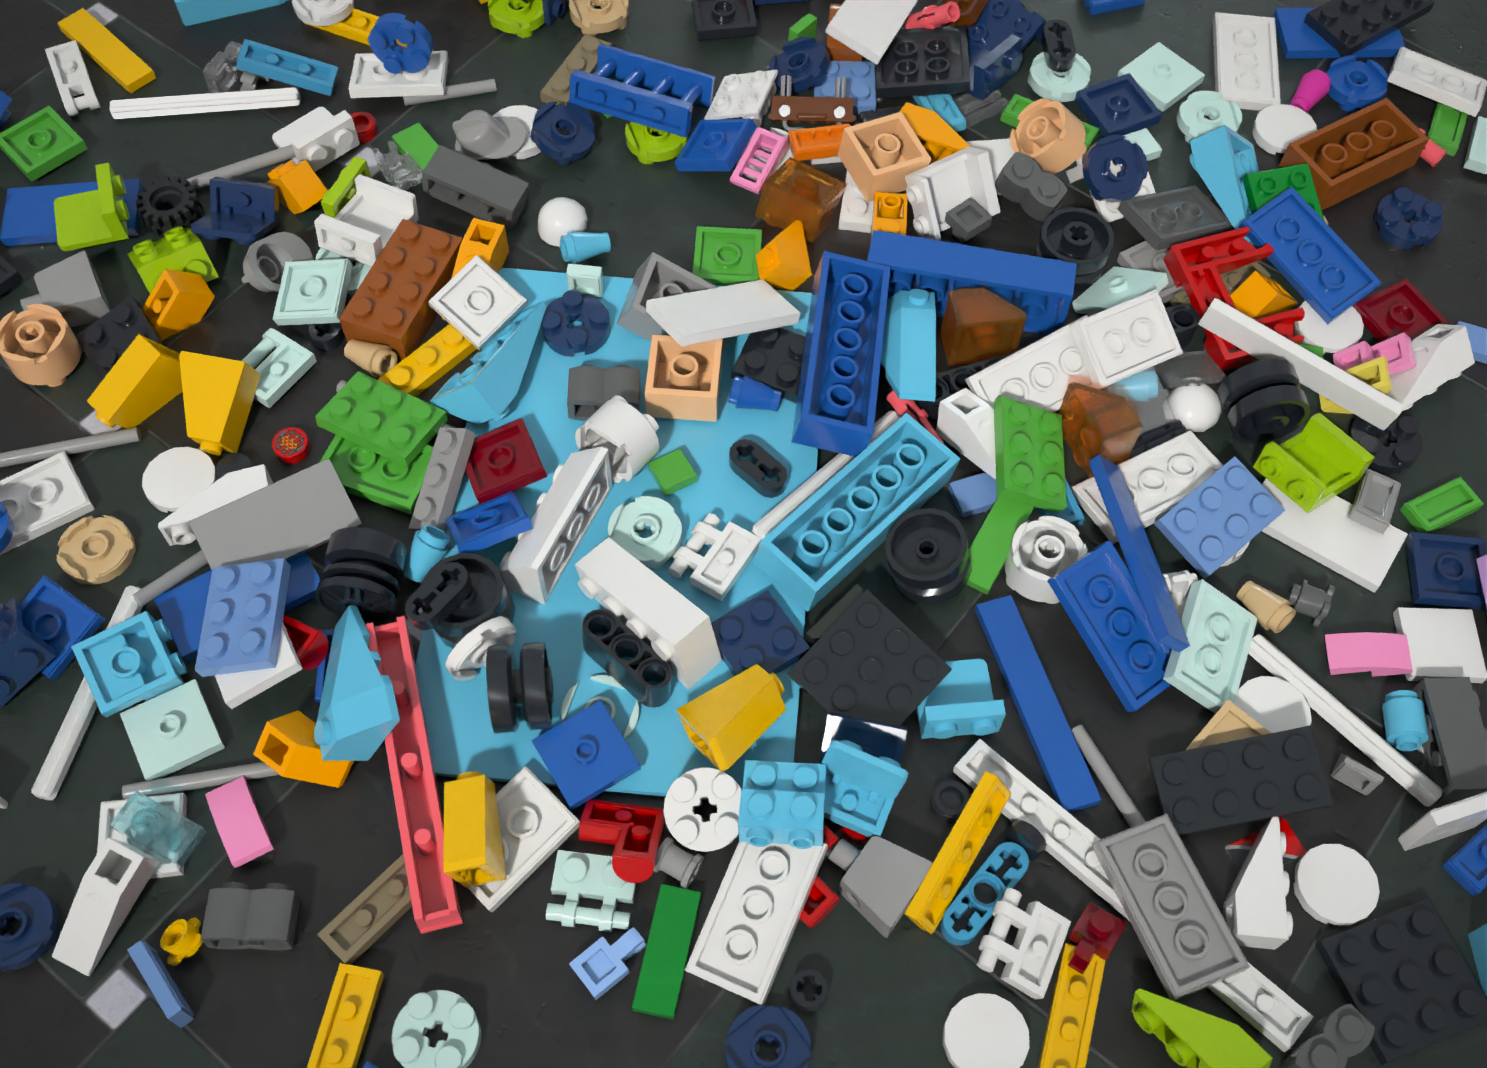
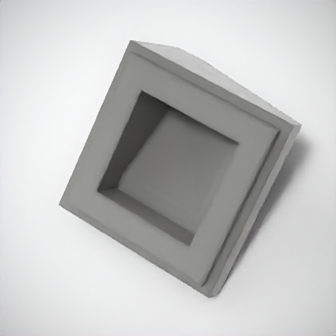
[1330,753,1384,795]

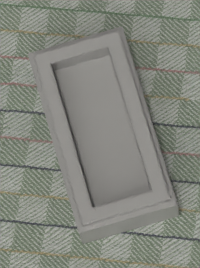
[1348,468,1401,534]

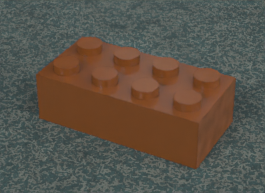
[1278,98,1429,210]
[339,219,463,361]

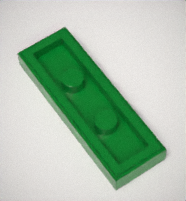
[632,884,701,1020]

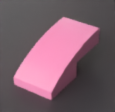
[1332,332,1416,376]
[1325,632,1413,677]
[205,776,274,868]

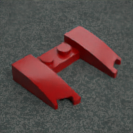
[1164,226,1305,373]

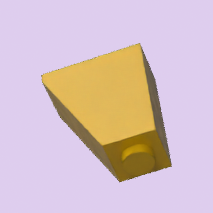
[87,334,183,429]
[179,351,261,455]
[676,664,786,772]
[443,771,507,888]

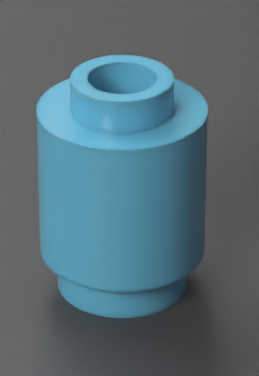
[1382,690,1429,751]

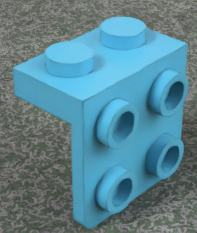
[916,659,1006,739]
[821,740,908,838]

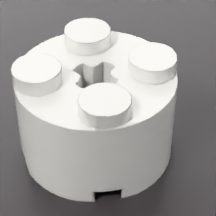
[575,395,659,483]
[1005,516,1087,604]
[664,768,741,852]

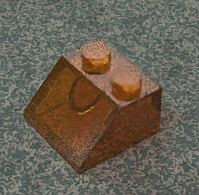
[755,157,847,243]
[940,288,1026,365]

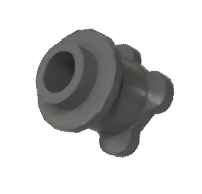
[1285,579,1335,627]

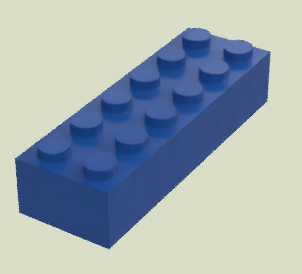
[867,230,1077,335]
[791,251,891,457]

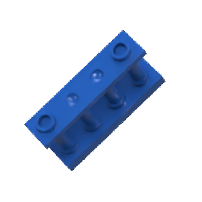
[569,43,715,137]

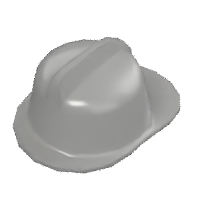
[453,110,527,161]
[241,232,313,292]

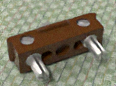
[768,75,856,131]

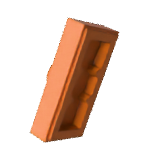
[787,123,850,162]

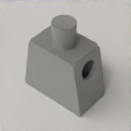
[20,250,110,327]
[829,835,933,938]

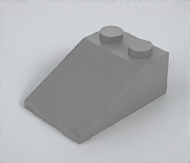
[616,252,728,354]

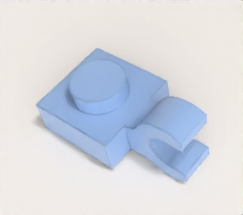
[569,927,646,1000]

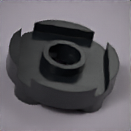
[1347,414,1422,475]

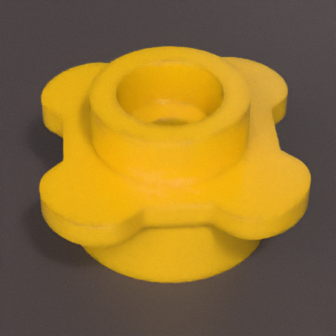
[160,918,203,966]

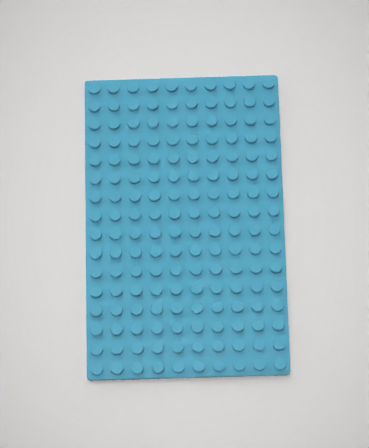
[416,268,818,800]

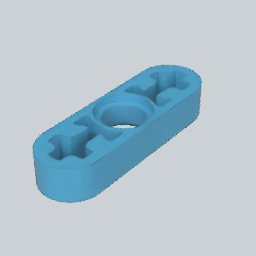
[940,842,1029,946]

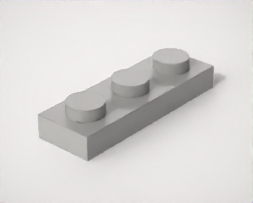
[409,427,476,533]

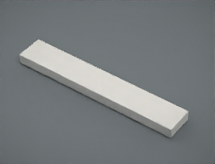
[1198,298,1404,431]

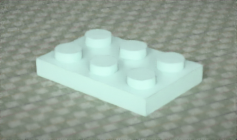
[1163,579,1258,714]

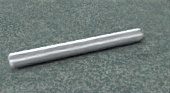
[109,87,300,119]
[751,411,901,540]
[31,585,142,801]
[1248,634,1443,807]

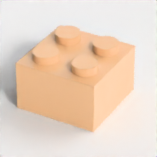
[838,112,931,202]
[645,334,723,422]

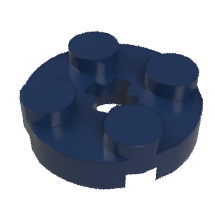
[769,36,830,95]
[530,101,595,165]
[1082,134,1148,203]
[1373,187,1444,249]
[541,290,610,357]
[0,883,59,971]
[725,1005,811,1068]

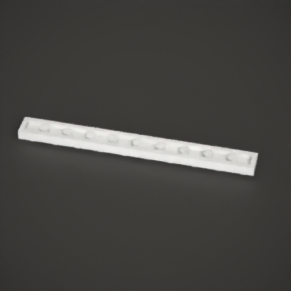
[953,739,1313,1052]

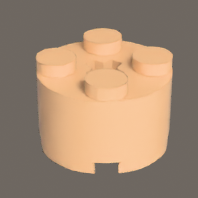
[1010,98,1086,175]
[0,304,83,387]

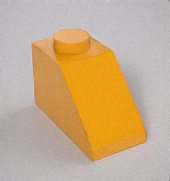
[756,220,812,291]
[143,269,215,340]
[1230,271,1298,320]

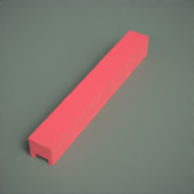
[365,616,463,934]

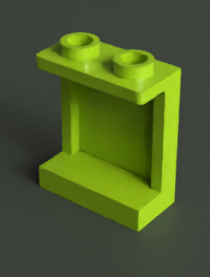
[1253,412,1375,513]

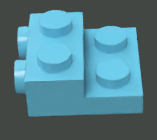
[71,611,187,718]
[738,760,827,849]

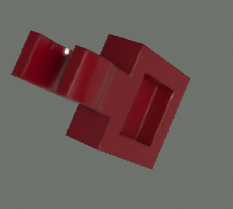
[1068,902,1127,975]

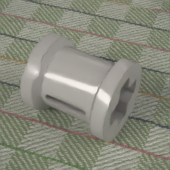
[653,837,704,889]

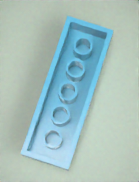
[754,413,960,611]

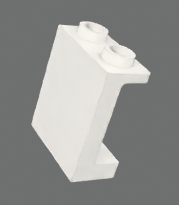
[905,146,1000,241]
[314,174,419,266]

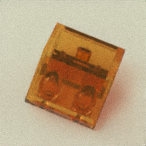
[1058,382,1143,478]

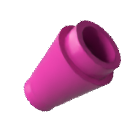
[1290,69,1331,113]

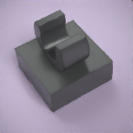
[945,197,992,243]

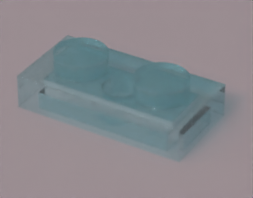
[110,790,206,867]

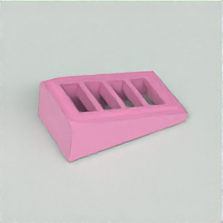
[730,127,788,195]

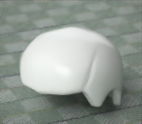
[538,197,588,247]
[1162,381,1222,432]

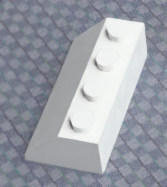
[500,447,613,605]

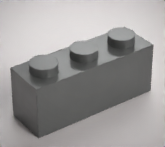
[422,145,529,231]
[1411,677,1487,803]

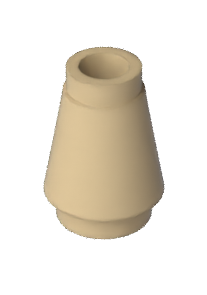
[344,339,397,378]
[1236,581,1296,633]

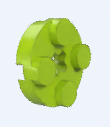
[488,0,545,38]
[625,122,688,164]

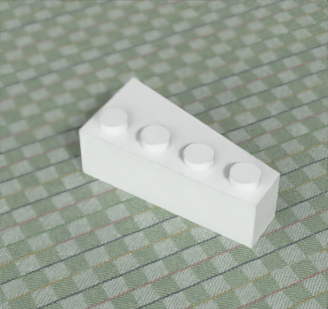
[574,537,722,690]

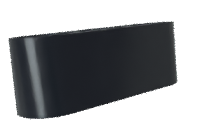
[582,609,672,708]

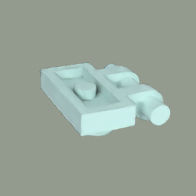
[546,850,636,932]

